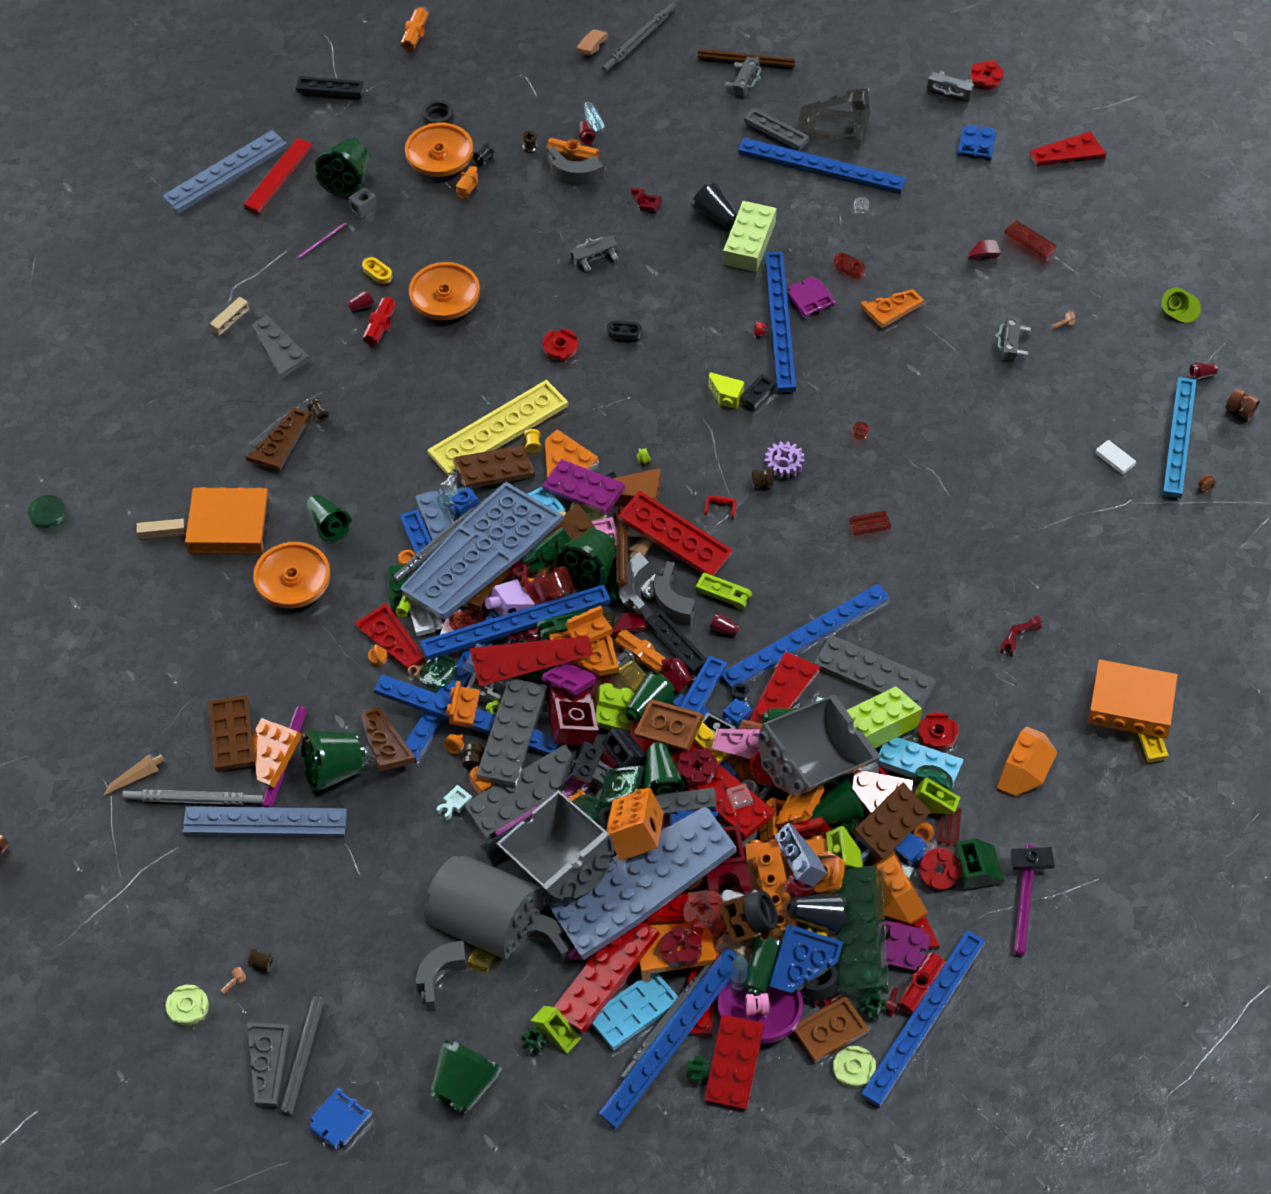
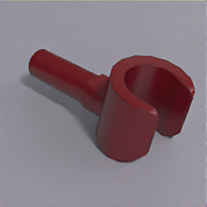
[526,628,539,642]
[885,987,899,1016]
[815,993,843,1010]

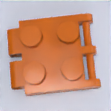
[776,785,824,828]

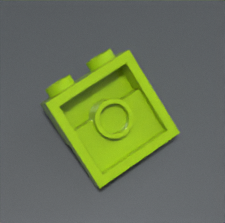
[594,683,634,734]

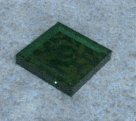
[598,766,644,807]

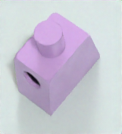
[485,580,535,616]

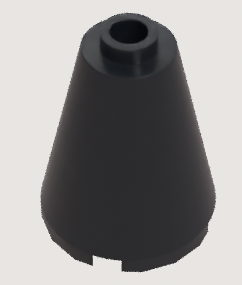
[691,181,738,227]
[786,893,847,935]

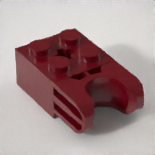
[546,684,599,745]
[704,826,750,901]

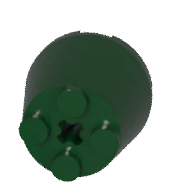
[315,137,371,197]
[553,528,616,592]
[301,730,365,791]
[430,1039,502,1114]

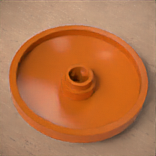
[405,123,473,177]
[409,262,480,320]
[253,542,331,608]

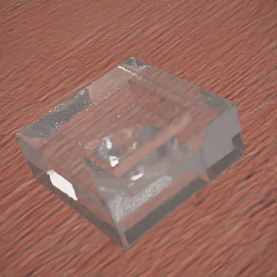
[726,783,753,810]

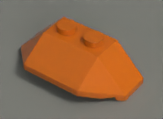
[996,726,1057,797]
[863,850,929,924]

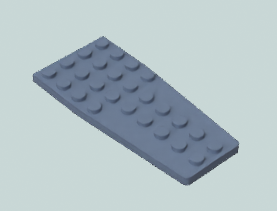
[401,482,563,619]
[548,807,736,960]

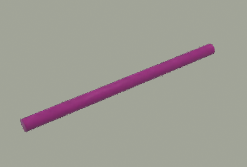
[297,223,346,259]

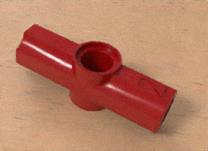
[363,297,397,346]
[897,953,946,1014]

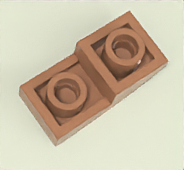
[577,29,608,55]

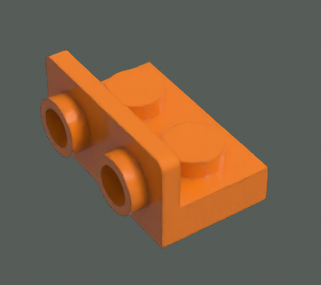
[567,606,613,643]
[446,681,480,728]

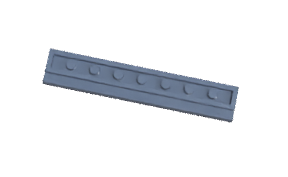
[162,130,288,214]
[415,489,486,615]
[182,807,347,838]

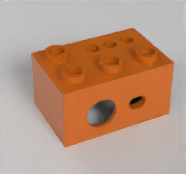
[607,787,664,861]

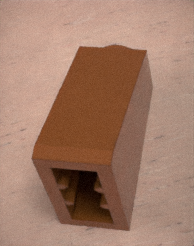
[614,469,661,506]

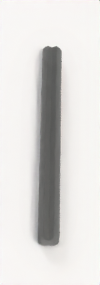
[281,996,324,1115]

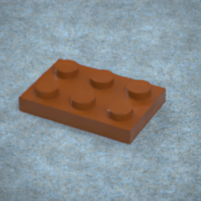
[634,699,704,752]
[793,996,869,1063]

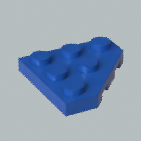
[770,924,843,993]

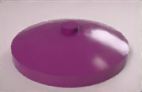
[718,969,803,1044]

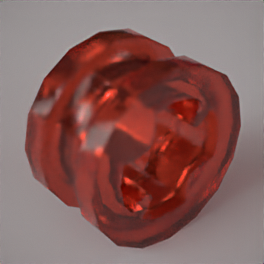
[852,422,869,440]

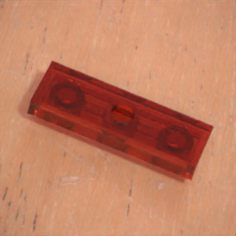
[1005,220,1057,259]

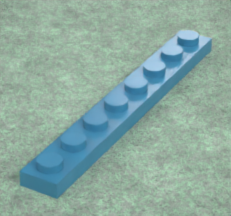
[1163,377,1196,498]

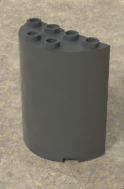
[758,694,881,795]
[496,790,614,899]
[424,854,552,960]

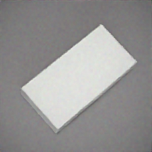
[1095,440,1136,475]

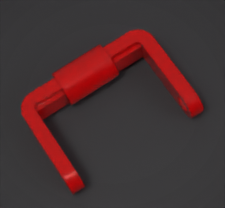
[704,496,736,519]

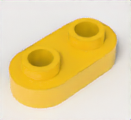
[362,257,392,284]

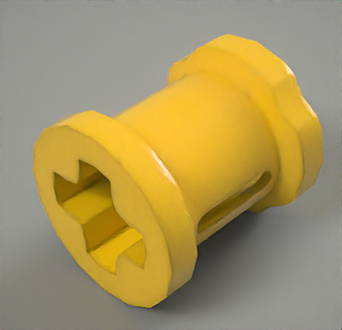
[524,429,541,453]

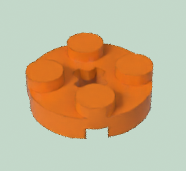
[814,852,845,894]

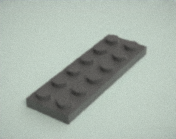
[814,634,937,708]
[476,678,547,787]
[463,745,577,839]

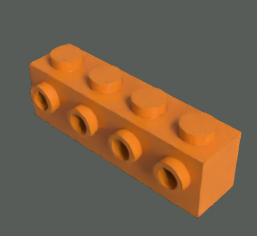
[753,846,798,936]

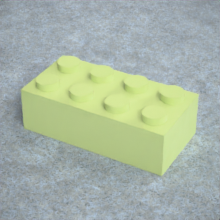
[723,201,776,272]

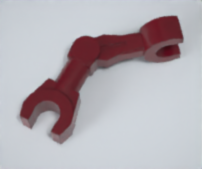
[513,564,541,606]
[1000,615,1043,656]

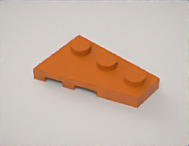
[860,289,924,329]

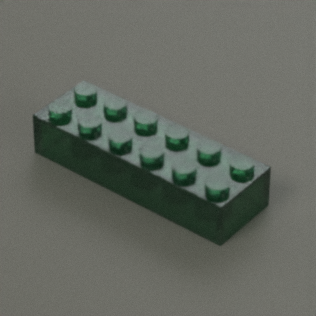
[836,865,889,998]

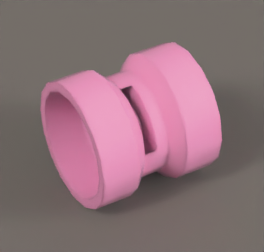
[746,993,769,1016]

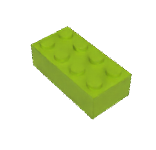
[846,687,922,748]

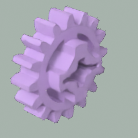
[765,441,805,478]

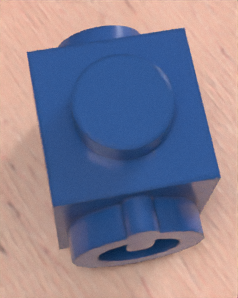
[450,487,479,517]
[723,699,753,728]
[893,833,927,868]

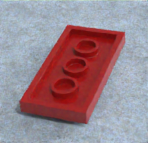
[705,1014,765,1109]

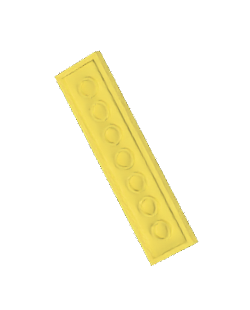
[428,380,568,477]

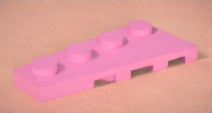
[711,729,760,759]

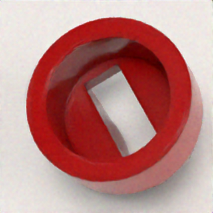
[753,322,767,336]

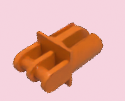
[456,166,478,200]

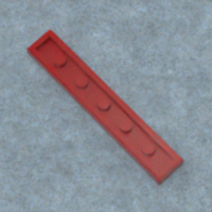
[244,138,312,214]

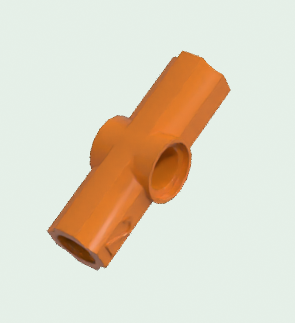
[401,7,428,51]
[546,138,599,162]
[615,630,666,674]

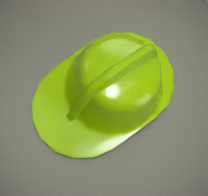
[1161,287,1201,323]

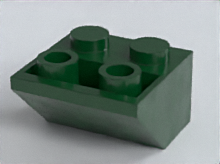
[954,839,1005,889]

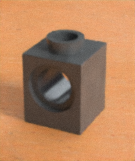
[349,187,377,218]

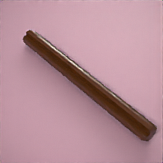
[697,49,795,67]
[616,506,628,587]

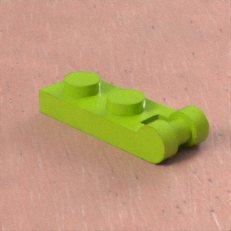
[696,572,752,610]

